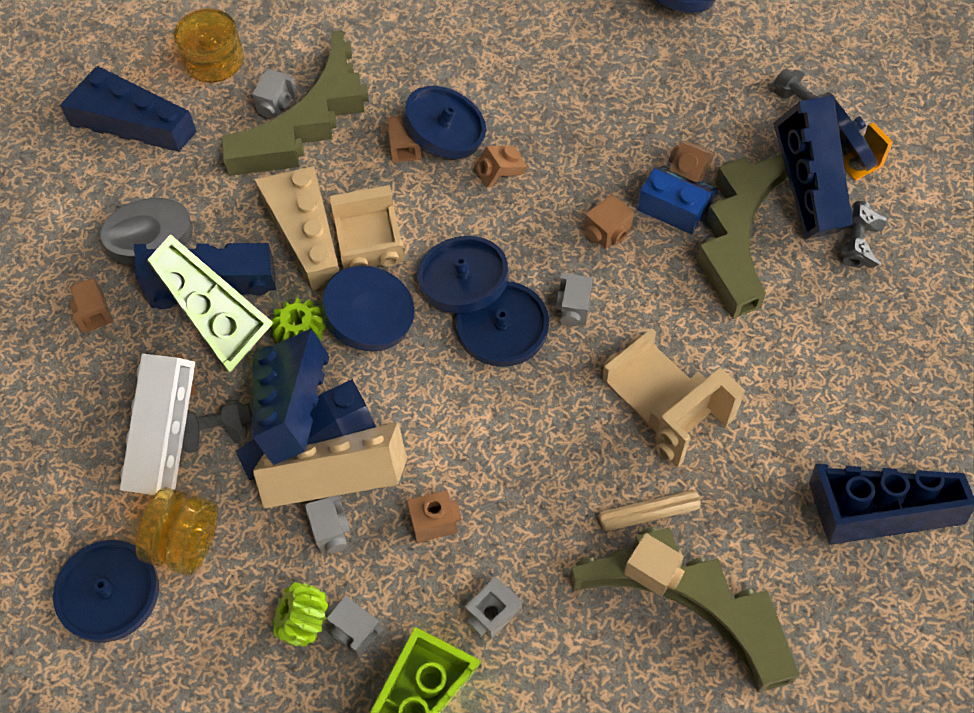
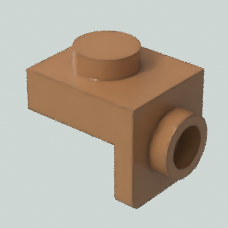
[474,146,528,187]

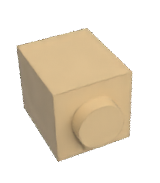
[624,533,685,597]

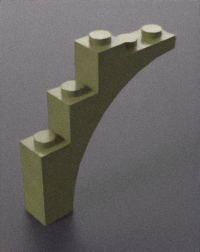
[222,30,369,176]
[696,154,789,319]
[570,527,799,693]

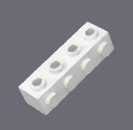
[120,354,195,496]

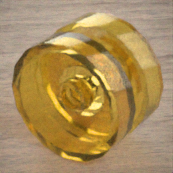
[174,8,244,83]
[136,487,218,576]

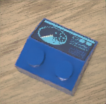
[637,165,719,235]

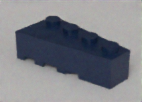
[60,66,197,152]
[773,95,853,239]
[809,464,974,545]

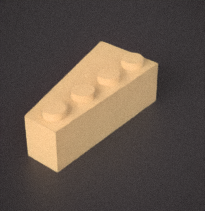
[254,166,340,292]
[253,422,407,509]

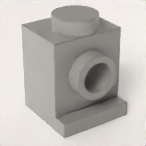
[252,69,297,118]
[556,273,593,326]
[305,495,350,554]
[465,576,522,639]
[325,596,382,659]

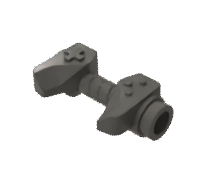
[774,69,836,101]
[842,201,887,268]
[182,399,252,453]

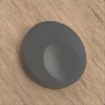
[100,198,193,265]

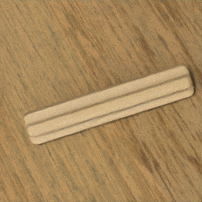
[599,490,701,532]

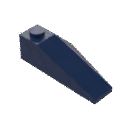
[235,379,376,480]

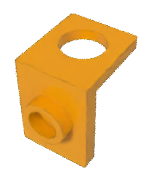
[843,122,893,181]

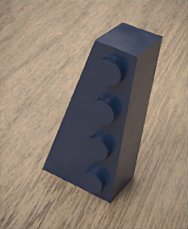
[134,243,276,309]
[252,328,330,465]

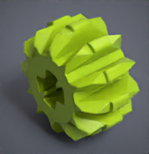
[271,297,326,343]
[272,582,328,647]

